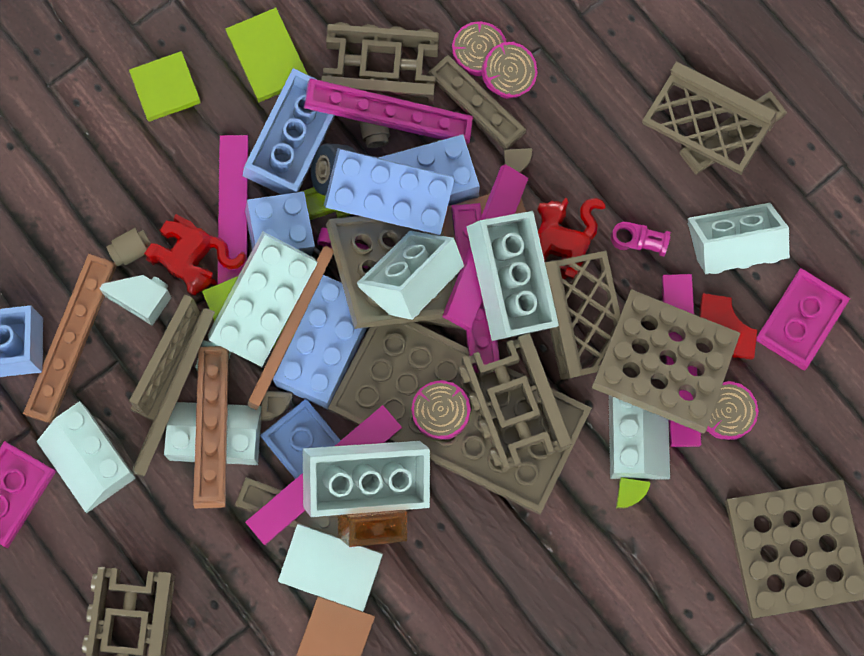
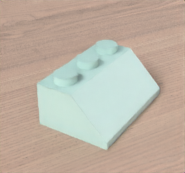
[688,203,790,274]
[357,231,464,320]
[609,395,670,479]
[37,401,136,513]
[164,402,262,465]

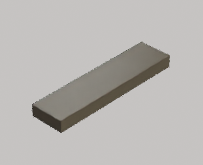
[428,55,526,150]
[679,91,787,175]
[235,477,358,541]

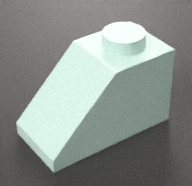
[99,275,172,326]

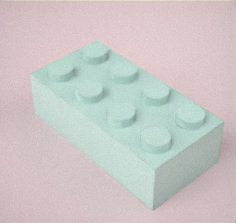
[466,211,559,341]
[208,231,318,367]
[303,441,430,517]

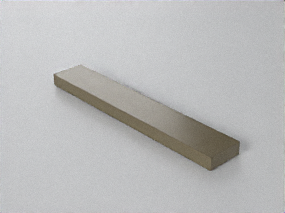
[132,308,215,477]

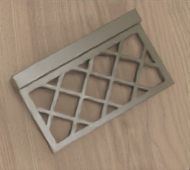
[642,61,776,175]
[545,251,621,380]
[129,295,200,421]

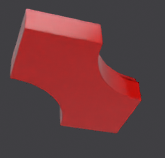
[699,293,757,360]

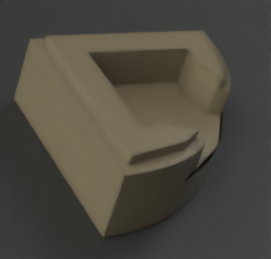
[504,148,532,173]
[260,391,293,421]

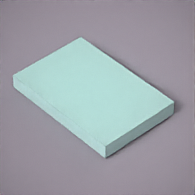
[278,524,384,612]

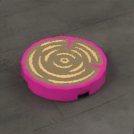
[452,21,506,76]
[481,42,538,99]
[411,380,471,440]
[706,381,759,440]

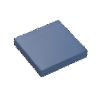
[260,399,341,479]

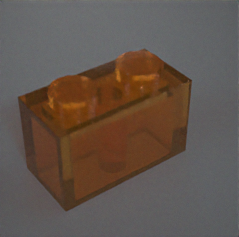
[338,510,407,547]

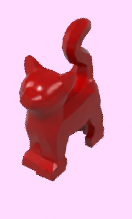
[537,198,606,280]
[144,214,246,296]

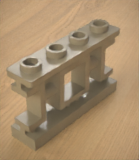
[322,22,439,106]
[458,333,572,472]
[82,567,176,656]

